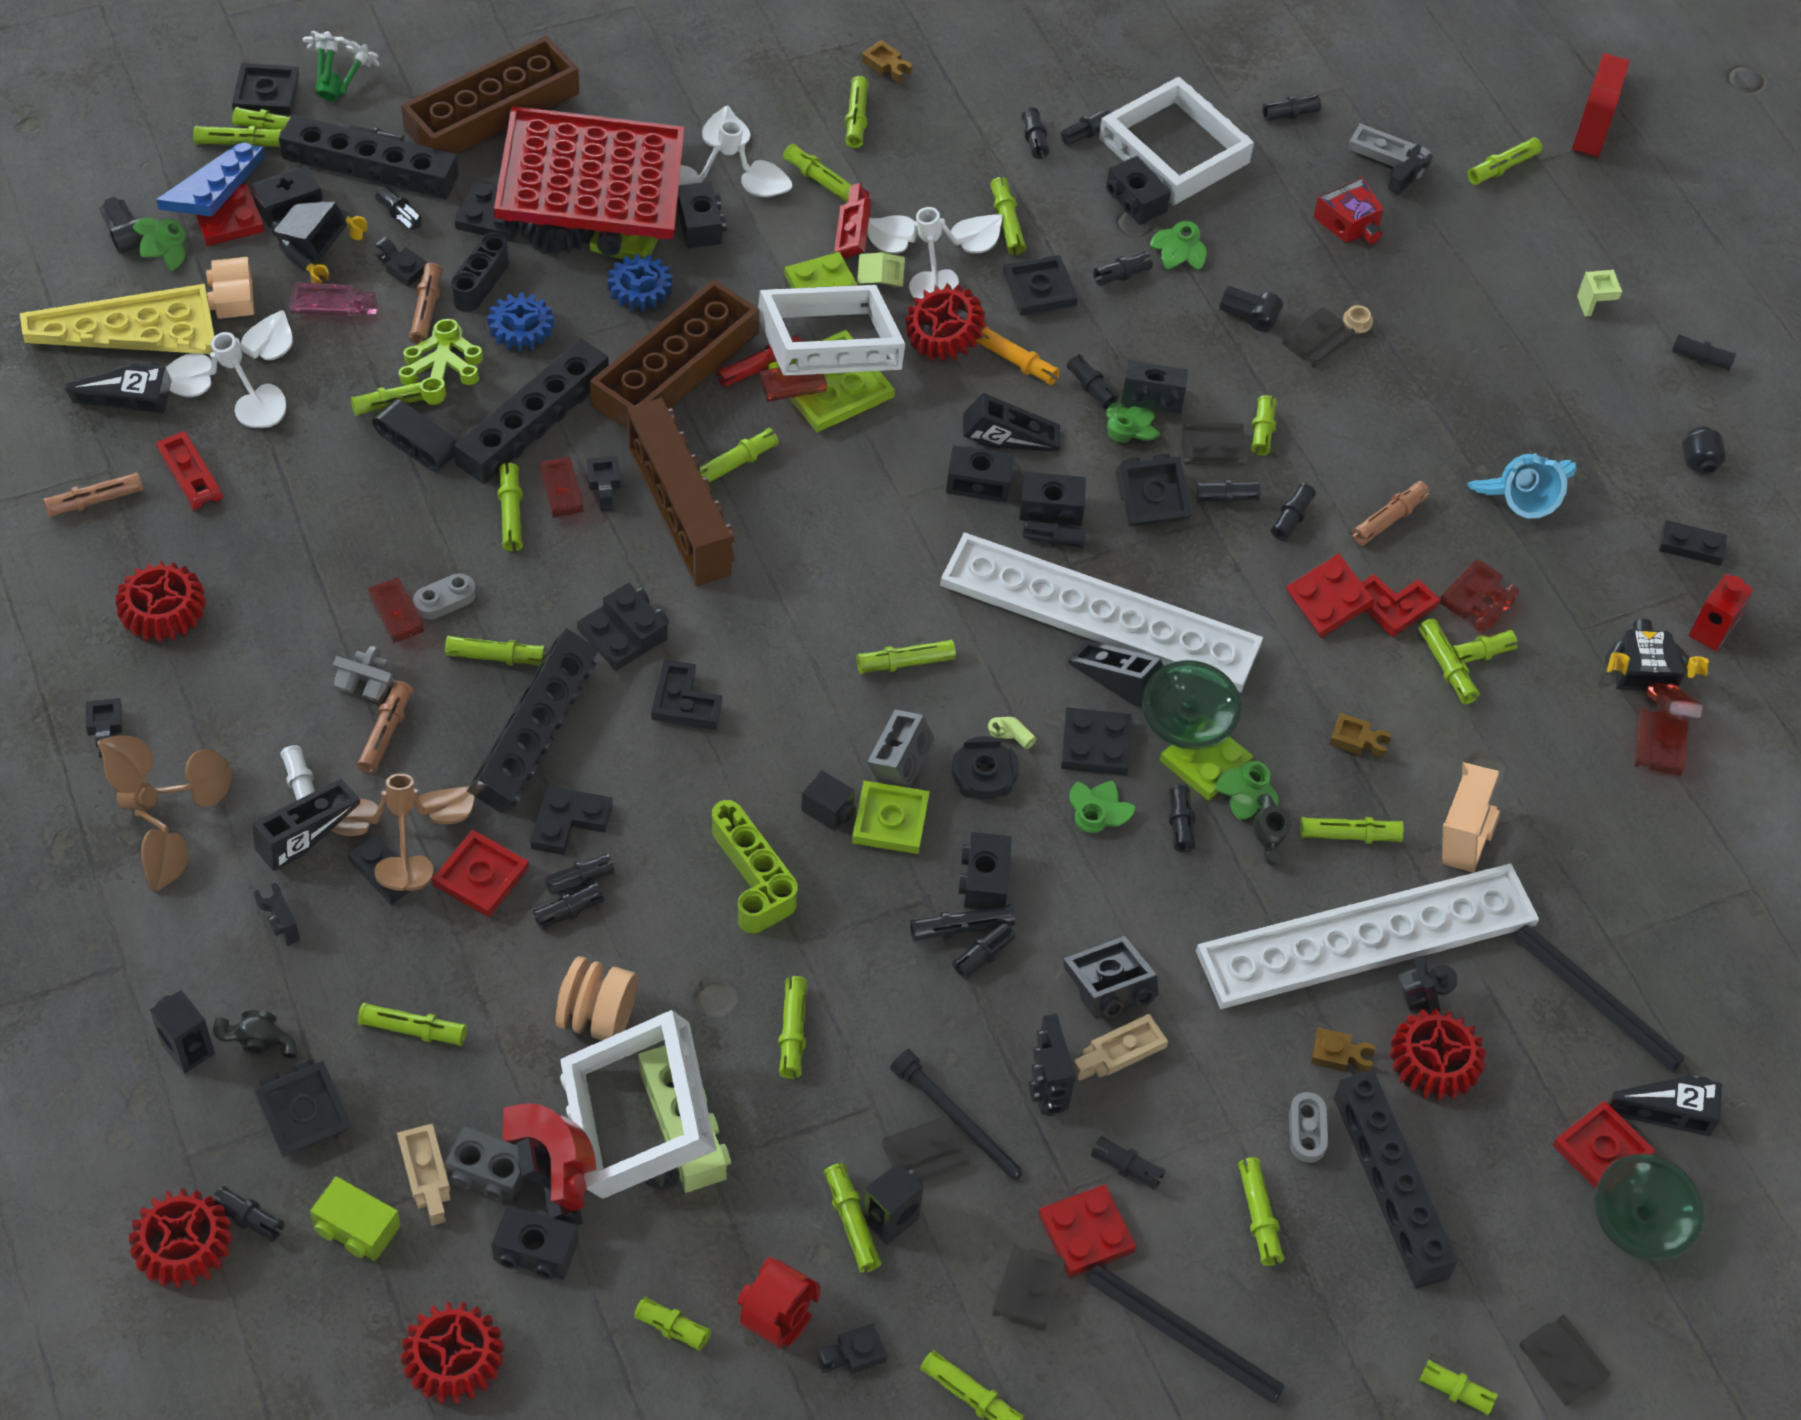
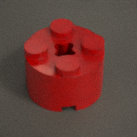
[737,1257,821,1349]

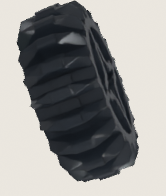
[518,221,595,255]

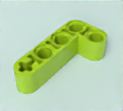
[712,800,798,933]

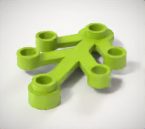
[398,319,483,405]

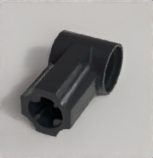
[99,197,143,254]
[1219,286,1283,332]

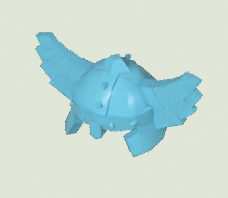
[1467,453,1577,519]

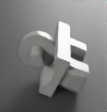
[333,646,397,704]

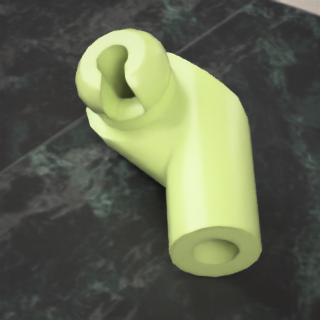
[988,717,1037,750]

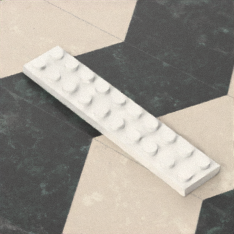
[940,532,1263,693]
[1196,863,1539,1009]

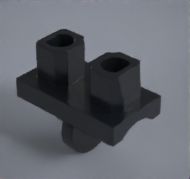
[1398,955,1458,1013]

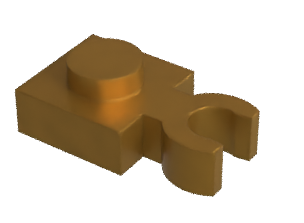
[862,40,913,83]
[1329,713,1392,758]
[1311,1027,1376,1072]

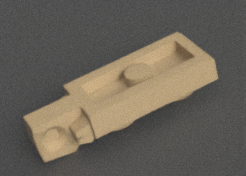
[1073,1014,1168,1081]
[397,1123,450,1226]

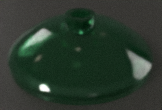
[1142,660,1242,750]
[1594,1154,1704,1261]

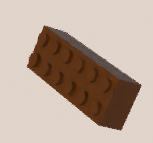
[401,36,580,154]
[590,279,759,430]
[627,398,735,586]

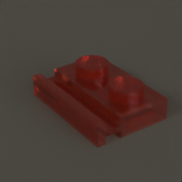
[1634,707,1689,776]

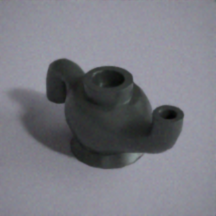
[1253,793,1292,866]
[213,1010,297,1058]

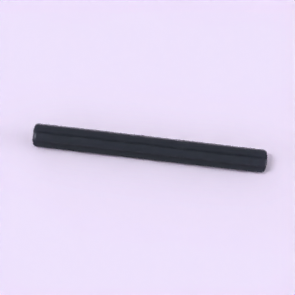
[1515,925,1685,1071]
[1088,1265,1284,1403]

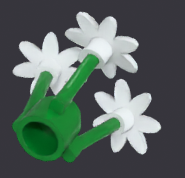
[303,31,380,101]

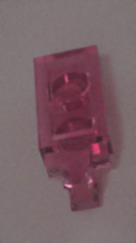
[290,283,378,316]

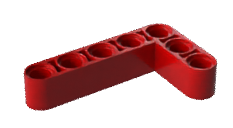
[1572,52,1630,158]

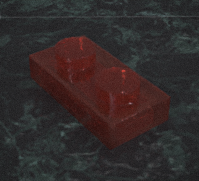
[760,368,827,402]
[539,457,584,518]
[368,577,424,643]
[1647,682,1703,720]

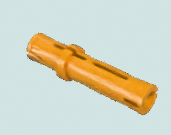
[976,326,1060,386]

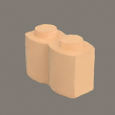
[206,257,254,319]

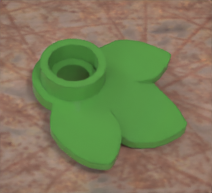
[132,218,186,271]
[1150,221,1207,270]
[1106,402,1160,443]
[1216,761,1278,820]
[1069,781,1135,833]

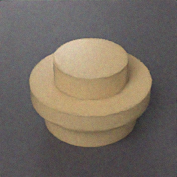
[1343,305,1373,333]

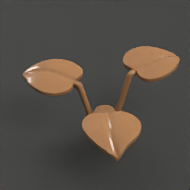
[97,735,232,891]
[331,774,475,891]

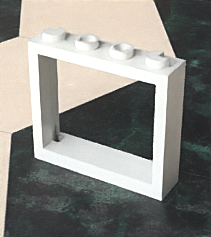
[1099,77,1254,206]
[758,285,905,376]
[560,1010,716,1199]

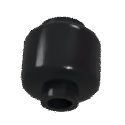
[1682,427,1726,474]

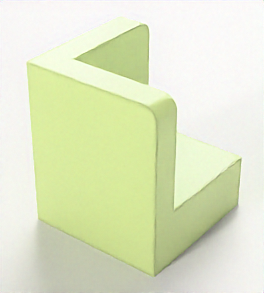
[857,252,905,287]
[1577,270,1622,317]

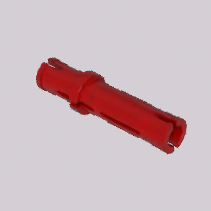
[716,334,803,388]

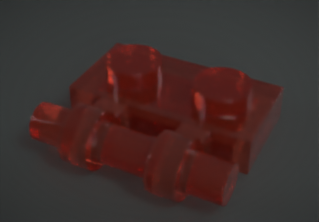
[1440,558,1519,632]

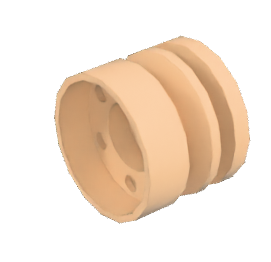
[555,956,638,1041]

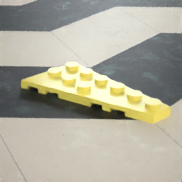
[20,284,214,354]

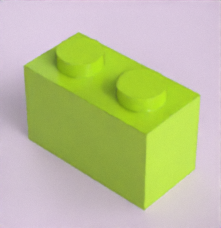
[310,1176,401,1261]

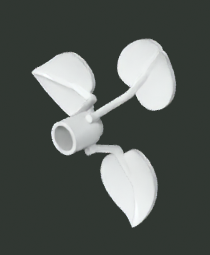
[679,105,793,197]
[867,207,1002,299]
[166,310,293,428]

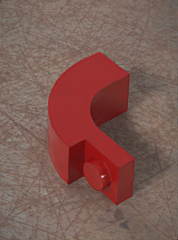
[503,1103,596,1211]

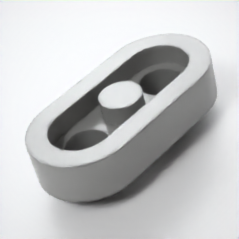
[413,574,476,620]
[1289,1092,1328,1163]

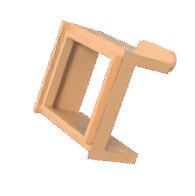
[1442,762,1501,873]

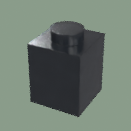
[801,770,856,831]

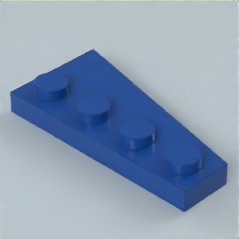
[156,143,265,216]

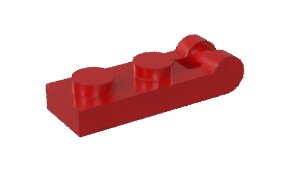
[156,431,223,511]

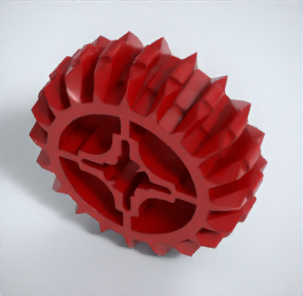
[905,283,986,363]
[115,561,206,643]
[1389,1008,1486,1102]
[128,1188,233,1290]
[400,1300,504,1405]

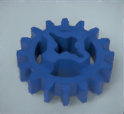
[607,254,673,312]
[487,292,554,351]

